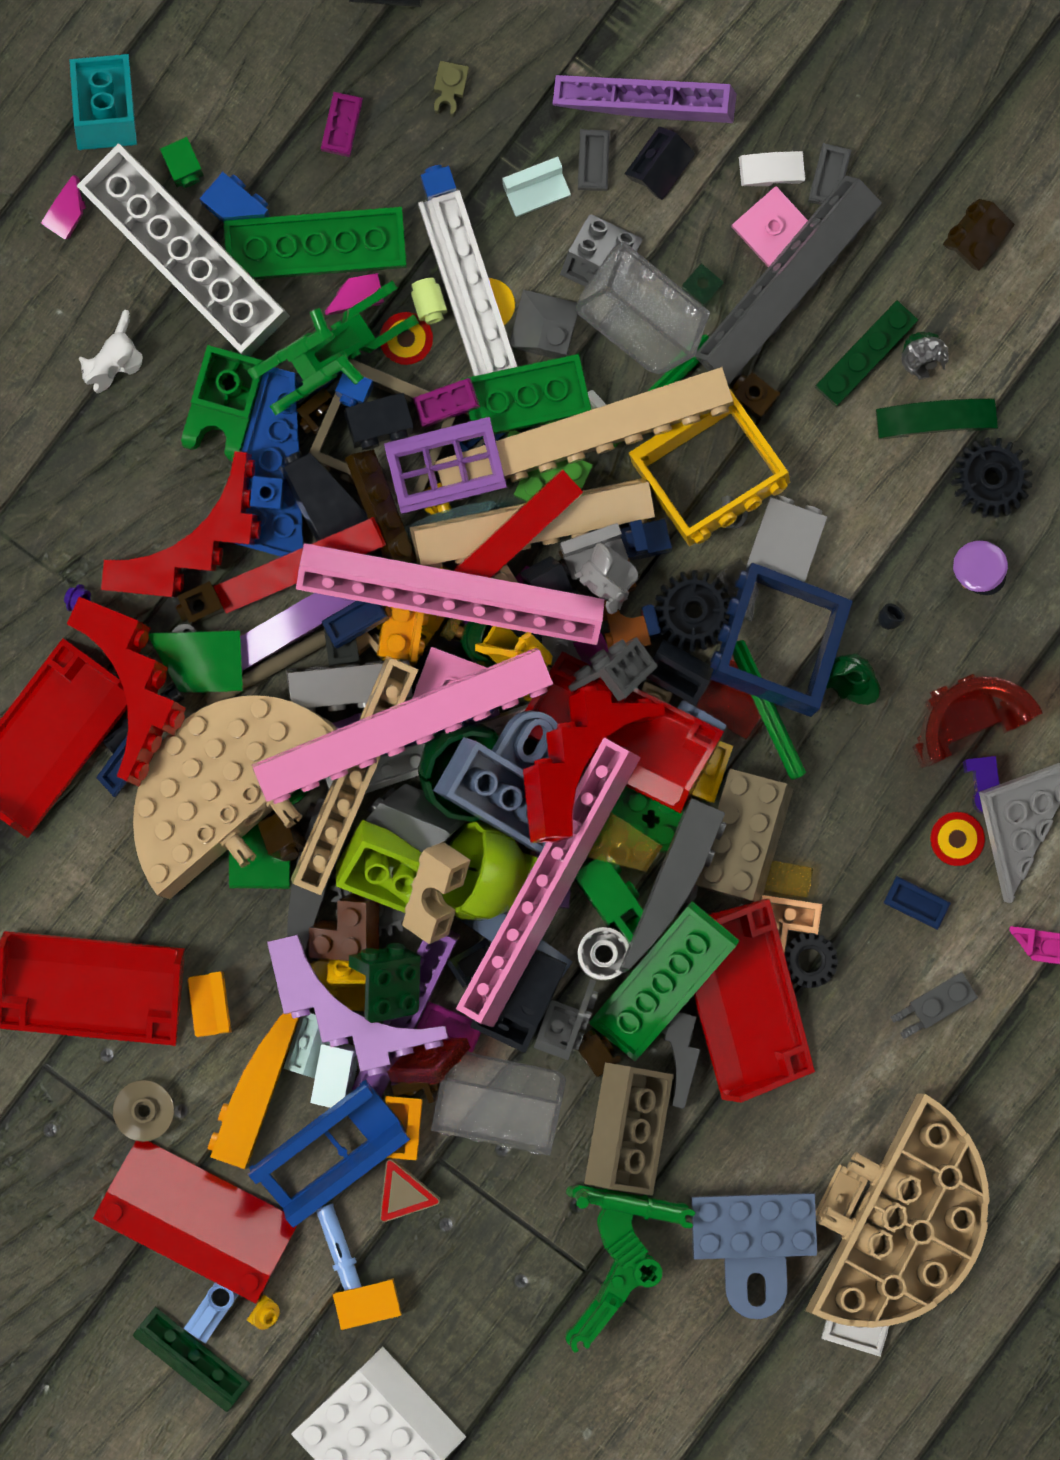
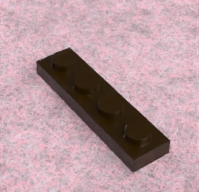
[345,449,417,563]

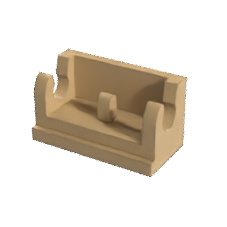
[816,1165,868,1222]

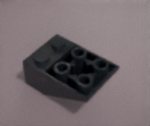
[471,949,567,1053]

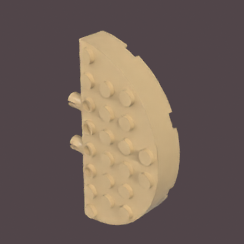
[133,696,338,899]
[805,1094,990,1328]

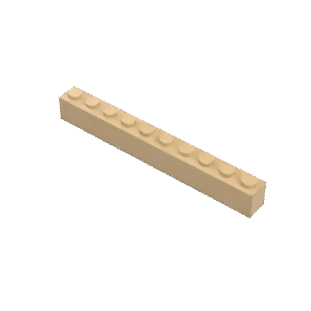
[434,367,734,501]

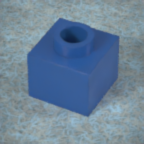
[421,165,456,201]
[335,373,374,407]
[250,476,285,510]

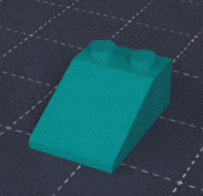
[69,54,137,150]

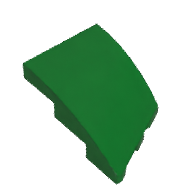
[148,630,243,692]

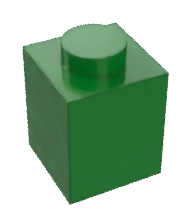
[160,137,204,188]

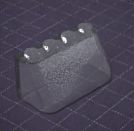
[576,242,710,374]
[431,1051,566,1156]

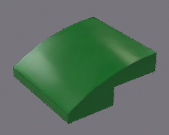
[229,824,291,889]

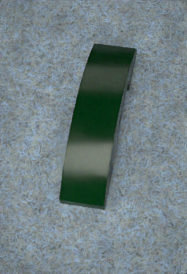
[876,399,998,440]

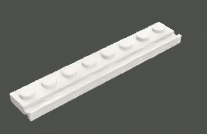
[418,190,517,376]

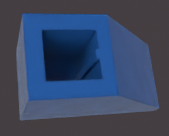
[199,172,270,223]

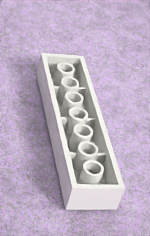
[77,143,290,357]

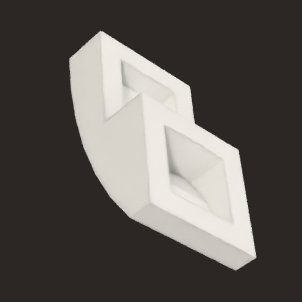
[739,151,805,186]

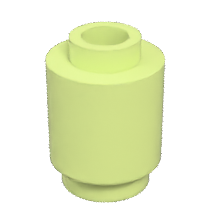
[411,278,447,324]

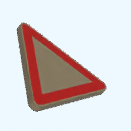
[380,1158,441,1222]

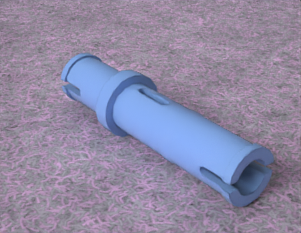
[315,1203,362,1291]

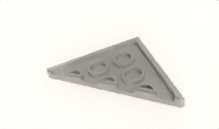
[979,763,1060,903]

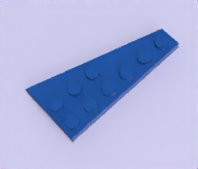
[234,367,304,557]

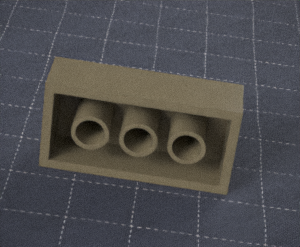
[695,768,794,903]
[584,1062,673,1196]

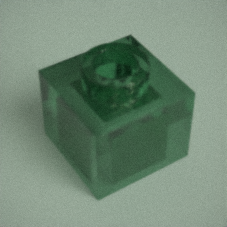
[681,263,724,309]

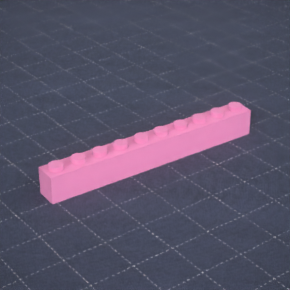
[296,543,605,645]
[251,648,553,804]
[456,738,641,1027]

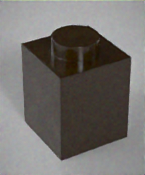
[258,814,306,861]

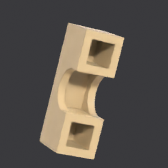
[402,842,471,944]

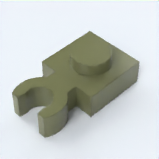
[434,61,469,117]

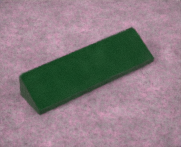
[133,1306,250,1412]

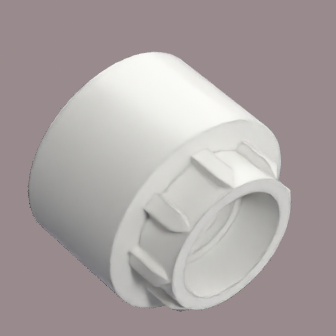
[578,927,629,981]

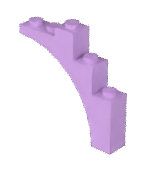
[267,935,449,1076]

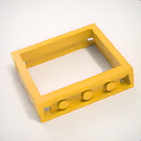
[629,389,790,547]

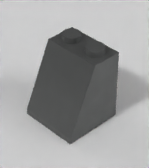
[365,783,469,853]

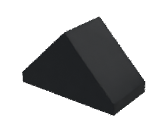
[446,938,491,989]

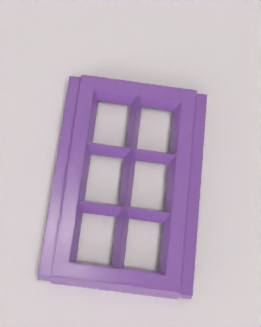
[384,417,507,514]

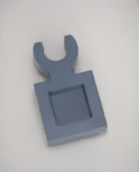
[678,700,727,731]

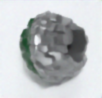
[901,332,949,379]

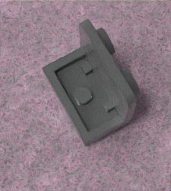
[534,979,599,1060]

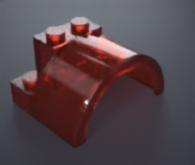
[912,674,1043,769]

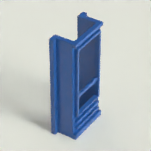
[248,1079,410,1228]

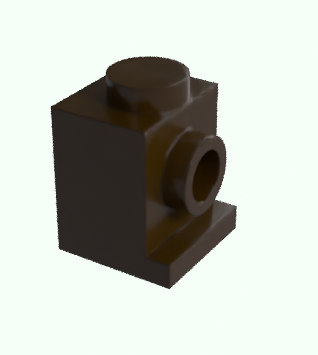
[732,372,780,421]
[175,581,225,626]
[578,1029,622,1078]

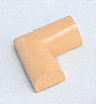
[761,895,822,954]

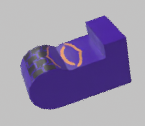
[963,756,999,814]

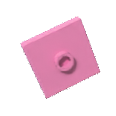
[731,186,808,267]
[412,647,487,722]

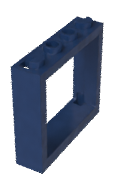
[710,563,852,717]

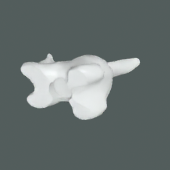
[79,310,143,393]

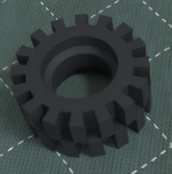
[784,933,838,988]

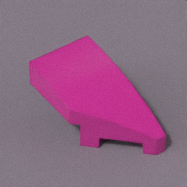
[41,175,86,240]
[325,273,384,315]
[1009,926,1060,965]

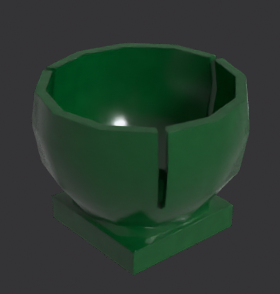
[418,722,500,822]

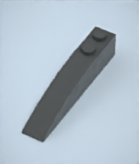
[287,798,342,955]
[619,798,726,973]

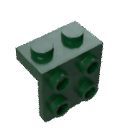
[349,943,421,1023]

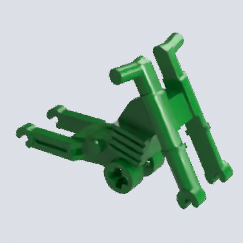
[247,280,419,416]
[565,1185,695,1353]

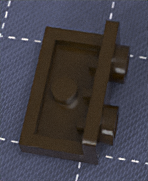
[943,199,1015,271]

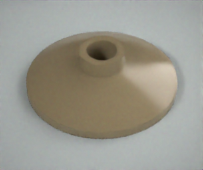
[113,1080,174,1142]

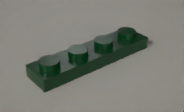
[815,300,918,408]

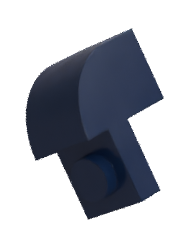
[620,519,672,560]

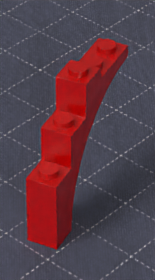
[101,451,261,598]
[67,597,186,787]
[523,686,665,843]

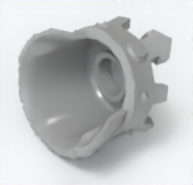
[574,543,638,614]

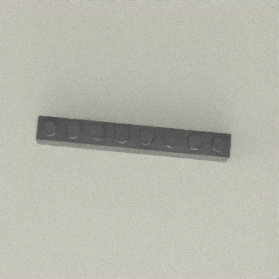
[694,176,882,384]

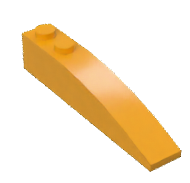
[208,1012,300,1169]

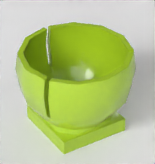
[441,822,538,921]

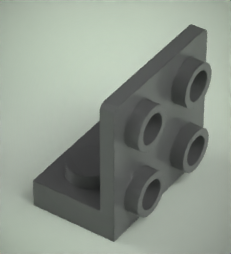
[560,215,643,300]
[568,637,658,701]

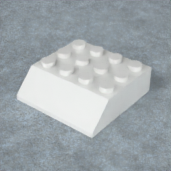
[291,1347,466,1460]

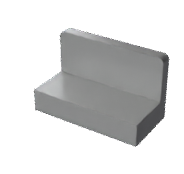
[560,523,628,580]

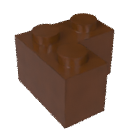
[309,893,379,961]

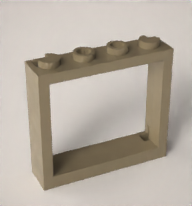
[309,359,459,505]

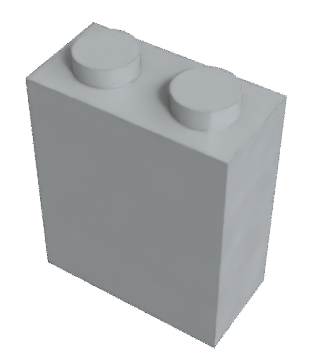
[745,495,827,582]

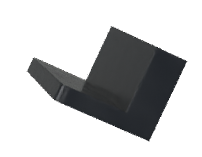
[624,126,695,200]

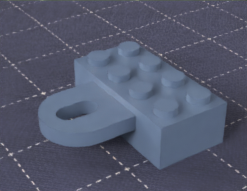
[433,710,558,853]
[691,1193,817,1319]

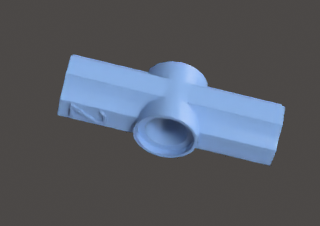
[184,1283,238,1343]

